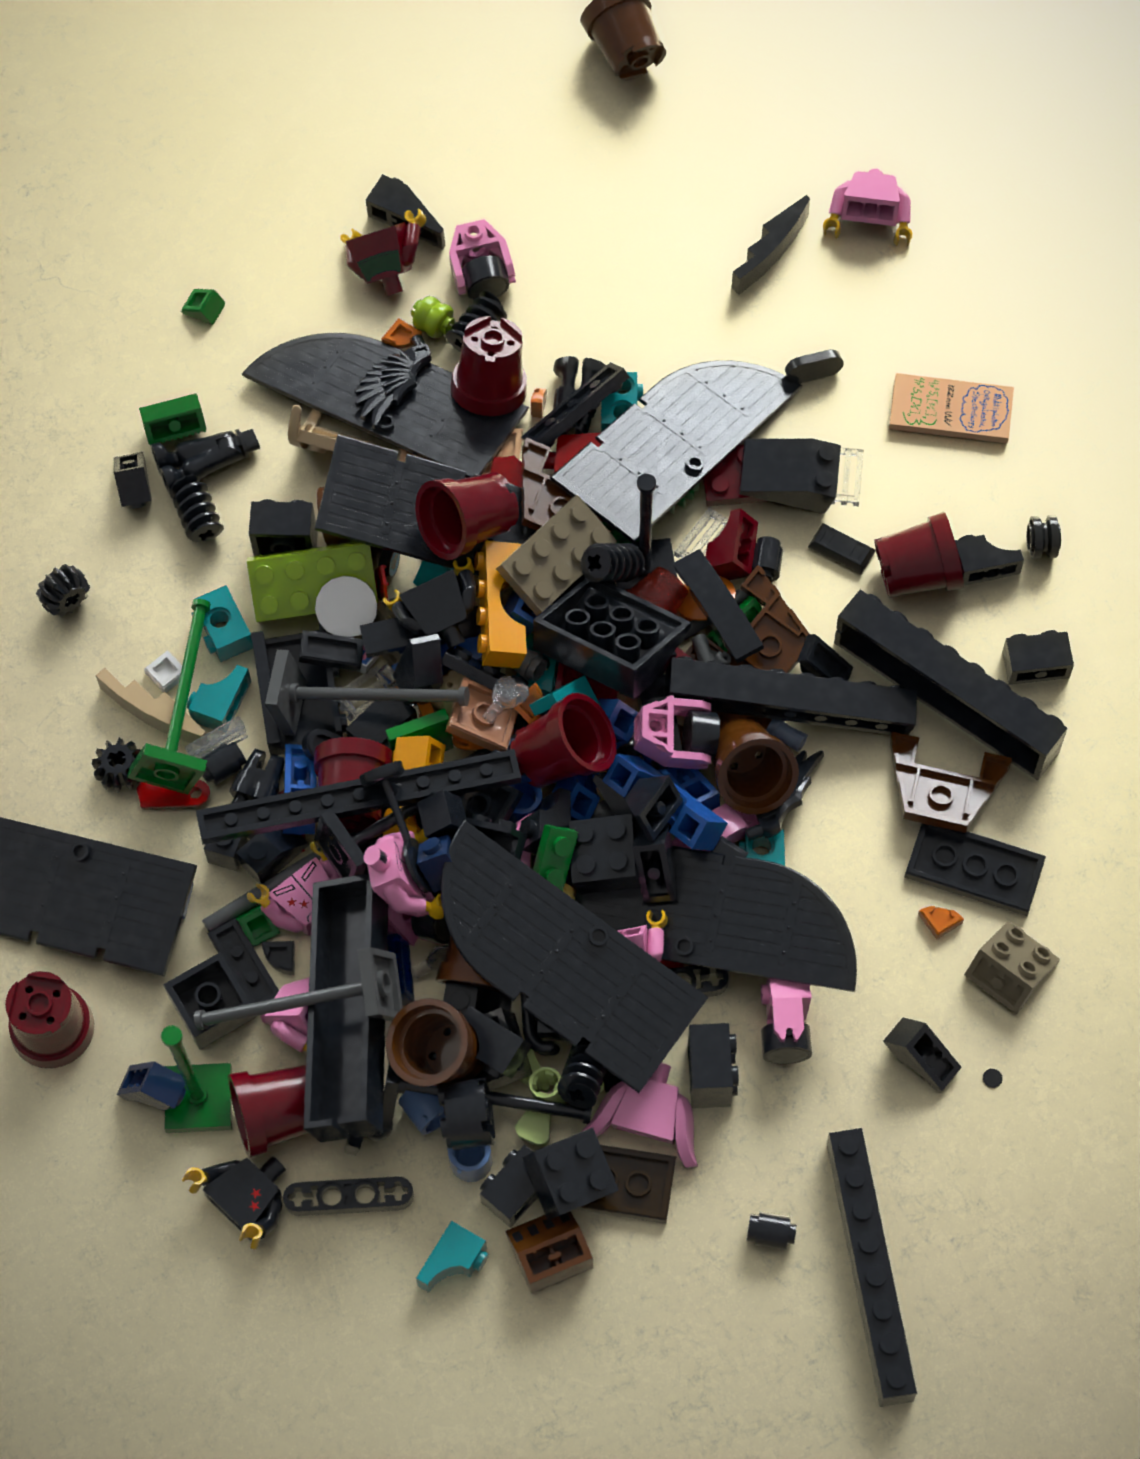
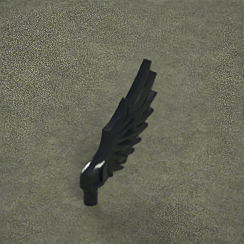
[355,334,432,429]
[745,750,824,841]

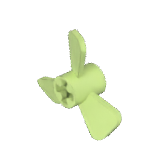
[515,1049,604,1147]

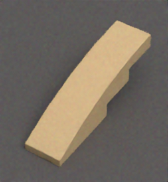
[95,668,210,749]

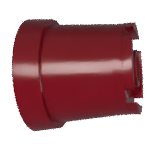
[450,316,527,416]
[415,472,519,560]
[874,511,964,598]
[510,693,616,788]
[314,737,393,833]
[5,971,94,1068]
[228,1064,308,1158]

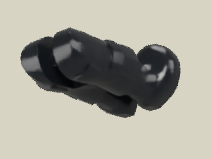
[553,356,606,435]
[229,748,285,839]

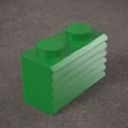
[139,393,207,445]

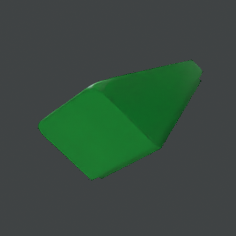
[181,289,225,325]
[236,904,281,948]

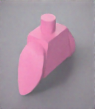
[581,1063,698,1168]

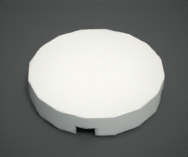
[315,576,377,637]

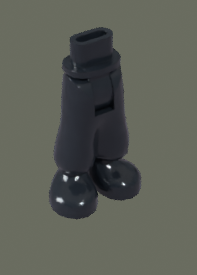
[150,429,260,494]

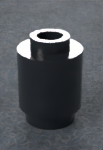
[752,536,783,583]
[200,742,247,785]
[747,1211,797,1250]

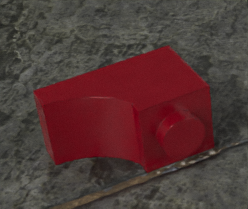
[705,508,759,581]

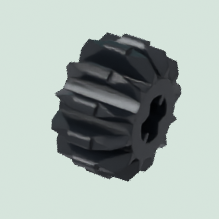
[36,564,90,617]
[92,737,141,793]

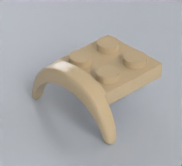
[288,405,375,453]

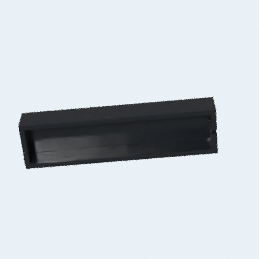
[834,589,1068,781]
[304,873,388,1143]

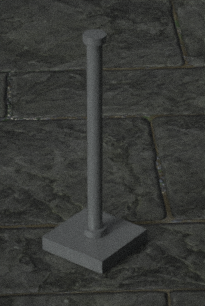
[265,650,470,736]
[194,947,403,1030]

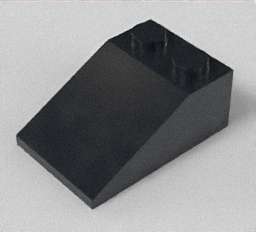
[739,438,841,514]

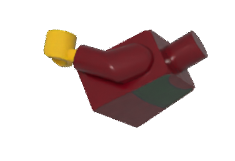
[340,209,426,296]

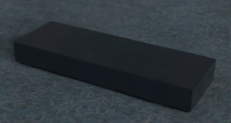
[207,918,279,1003]

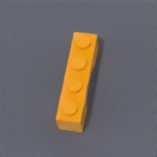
[474,540,527,668]
[383,736,446,836]

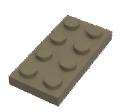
[496,495,617,616]

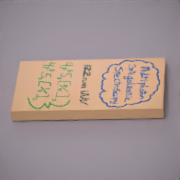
[889,373,1014,443]

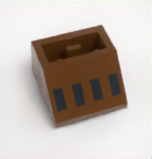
[505,1211,593,1294]

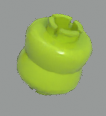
[411,296,455,338]

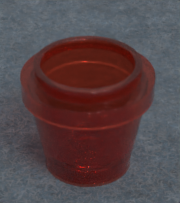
[624,567,688,615]

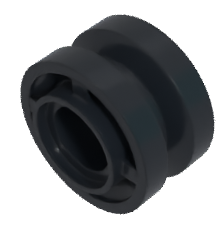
[1026,515,1061,559]

